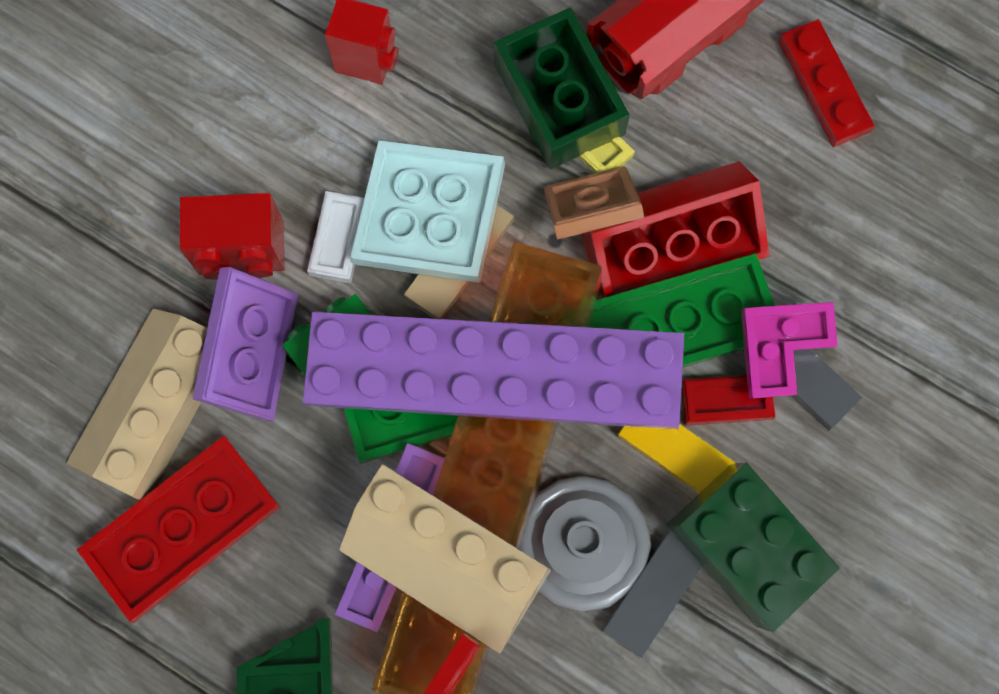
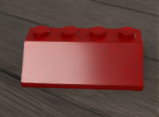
[582,161,770,298]

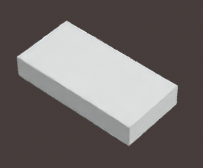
[307,191,364,284]

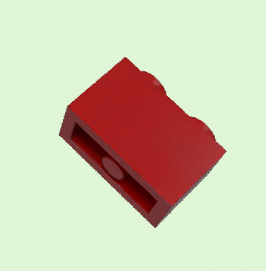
[325,0,399,85]

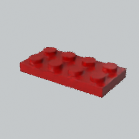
[76,436,281,623]

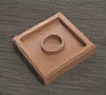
[543,166,644,240]

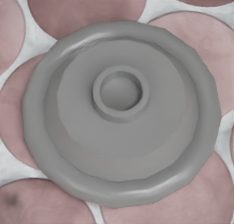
[516,475,651,612]

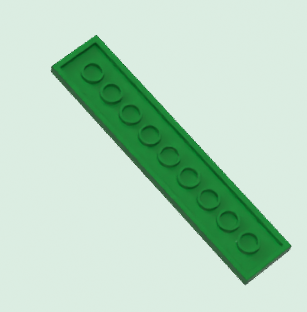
[344,253,775,464]

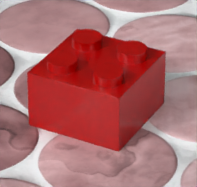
[180,193,285,280]

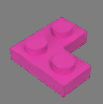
[741,302,838,399]

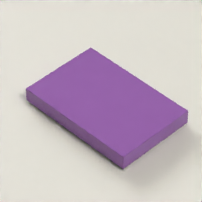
[193,267,298,421]

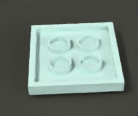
[350,140,505,283]

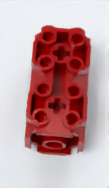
[586,0,765,99]

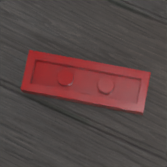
[778,19,875,148]

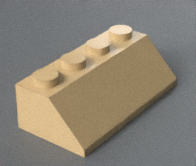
[66,309,207,500]
[339,464,551,654]

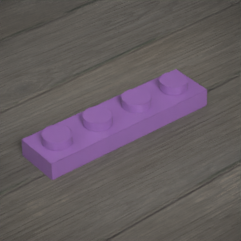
[335,443,450,633]

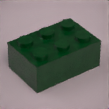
[494,7,630,170]
[666,462,840,632]

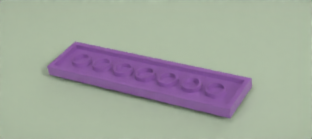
[303,312,684,430]

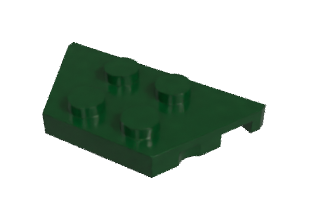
[237,618,333,694]

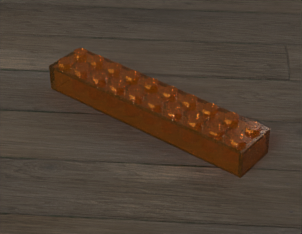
[371,242,602,694]

